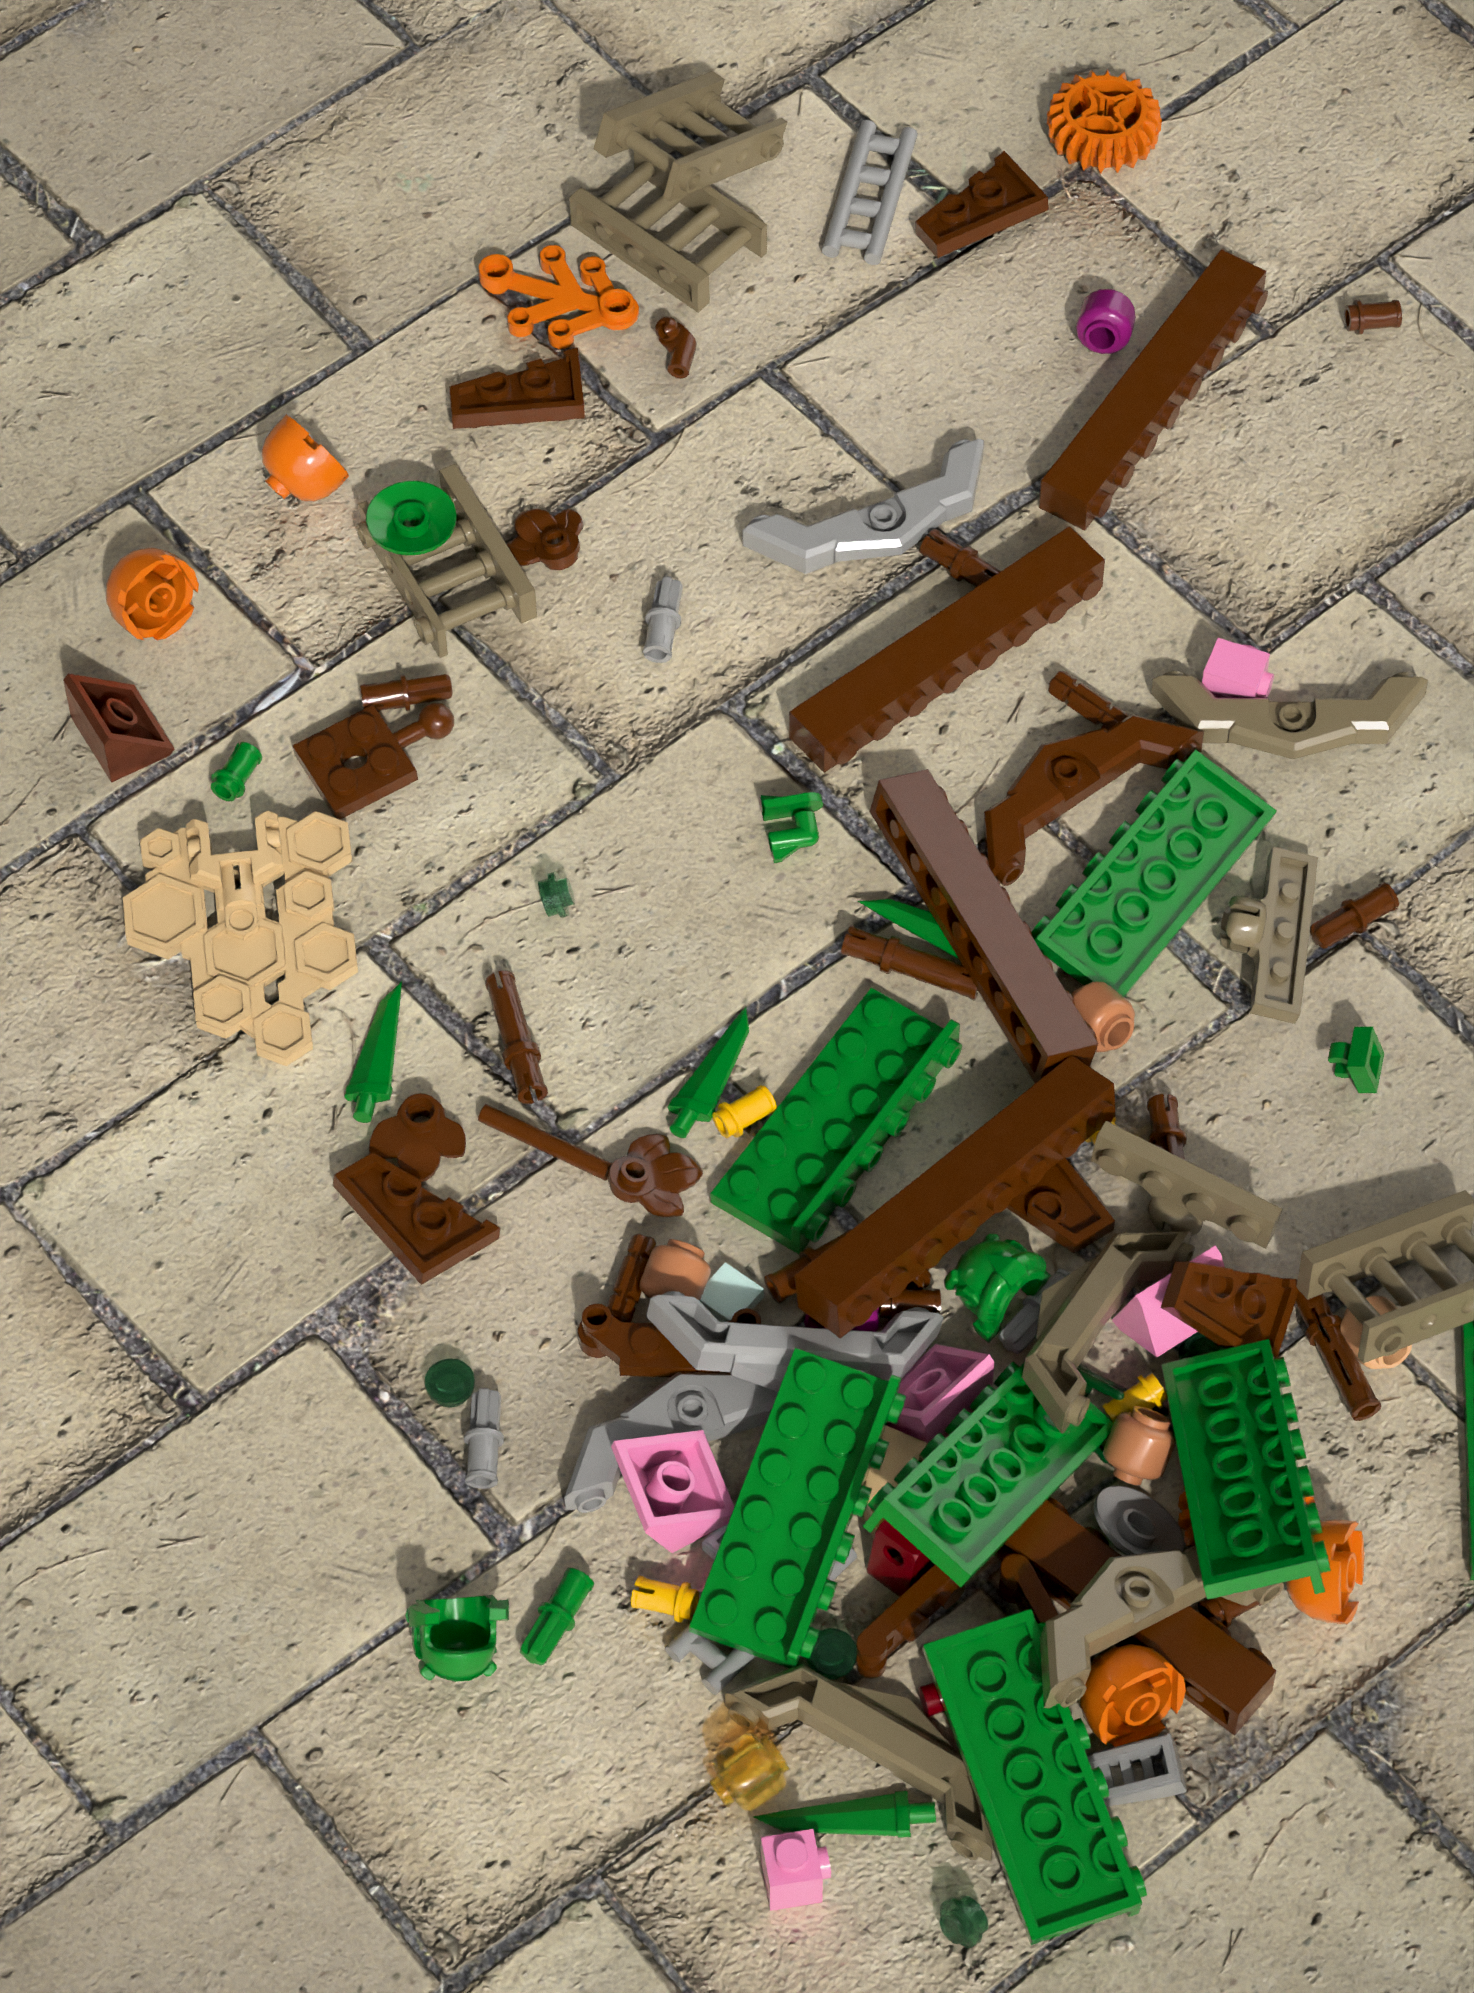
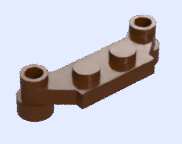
[578,1303,761,1377]

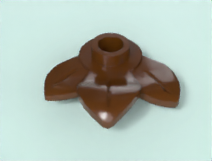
[506,508,583,570]
[369,1093,466,1183]
[608,1134,703,1217]

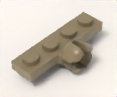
[1220,846,1318,1024]
[1090,1121,1283,1249]

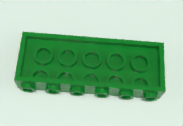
[1031,749,1277,998]
[710,988,962,1254]
[1161,1339,1331,1600]
[689,1348,906,1669]
[863,1361,1114,1587]
[922,1609,1147,1945]

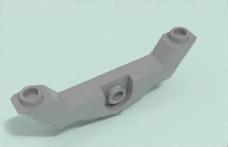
[742,439,984,574]
[646,1291,944,1391]
[564,1372,778,1513]

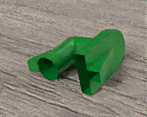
[760,792,823,863]

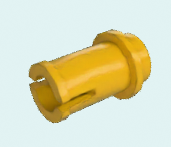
[712,1085,777,1138]
[1102,1373,1168,1422]
[631,1575,699,1623]

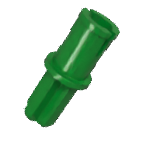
[520,1568,594,1666]

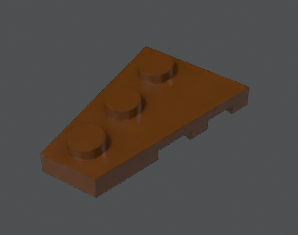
[915,151,1049,258]
[449,347,585,429]
[333,1152,501,1285]
[1007,1158,1115,1253]
[1160,1262,1299,1359]

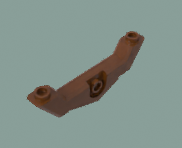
[983,714,1204,886]

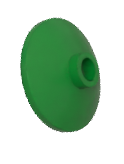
[366,481,457,555]

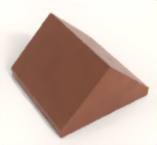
[63,673,175,783]

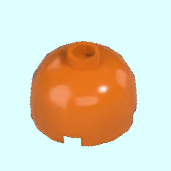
[261,414,349,502]
[105,547,199,640]
[1286,1520,1364,1625]
[1080,1644,1186,1747]

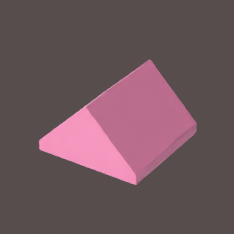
[1112,1246,1224,1357]
[886,1344,994,1444]
[611,1430,734,1553]

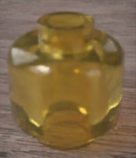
[709,1733,790,1812]

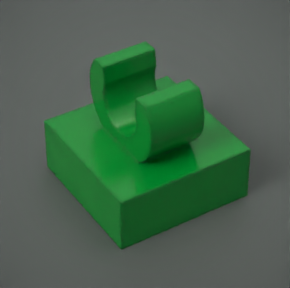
[1328,1027,1385,1093]

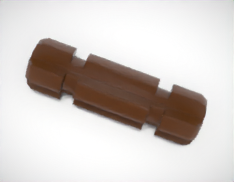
[1048,671,1129,730]
[606,1234,656,1322]

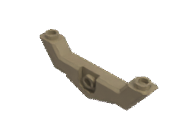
[1151,671,1428,759]
[1022,1231,1195,1434]
[1040,1545,1284,1709]
[725,1664,993,1861]

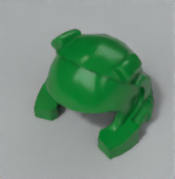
[944,1234,1051,1343]
[405,1595,509,1682]

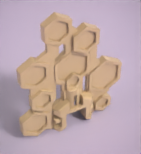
[123,810,358,1066]

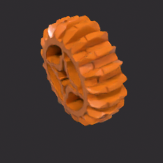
[1047,69,1162,175]

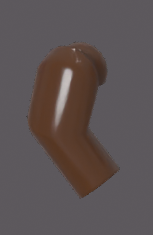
[655,317,697,379]

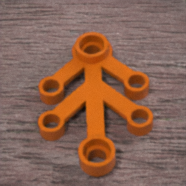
[479,245,639,349]

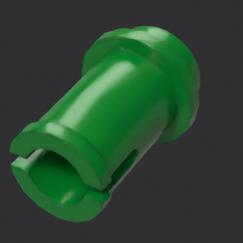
[211,742,263,802]

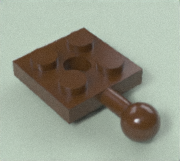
[292,703,454,820]

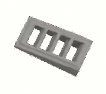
[1086,1733,1187,1807]

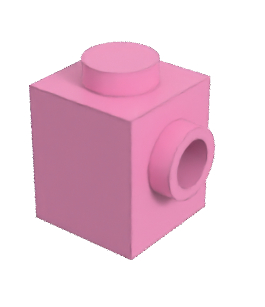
[1202,638,1274,698]
[761,1829,831,1911]

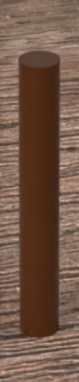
[478,1104,612,1181]

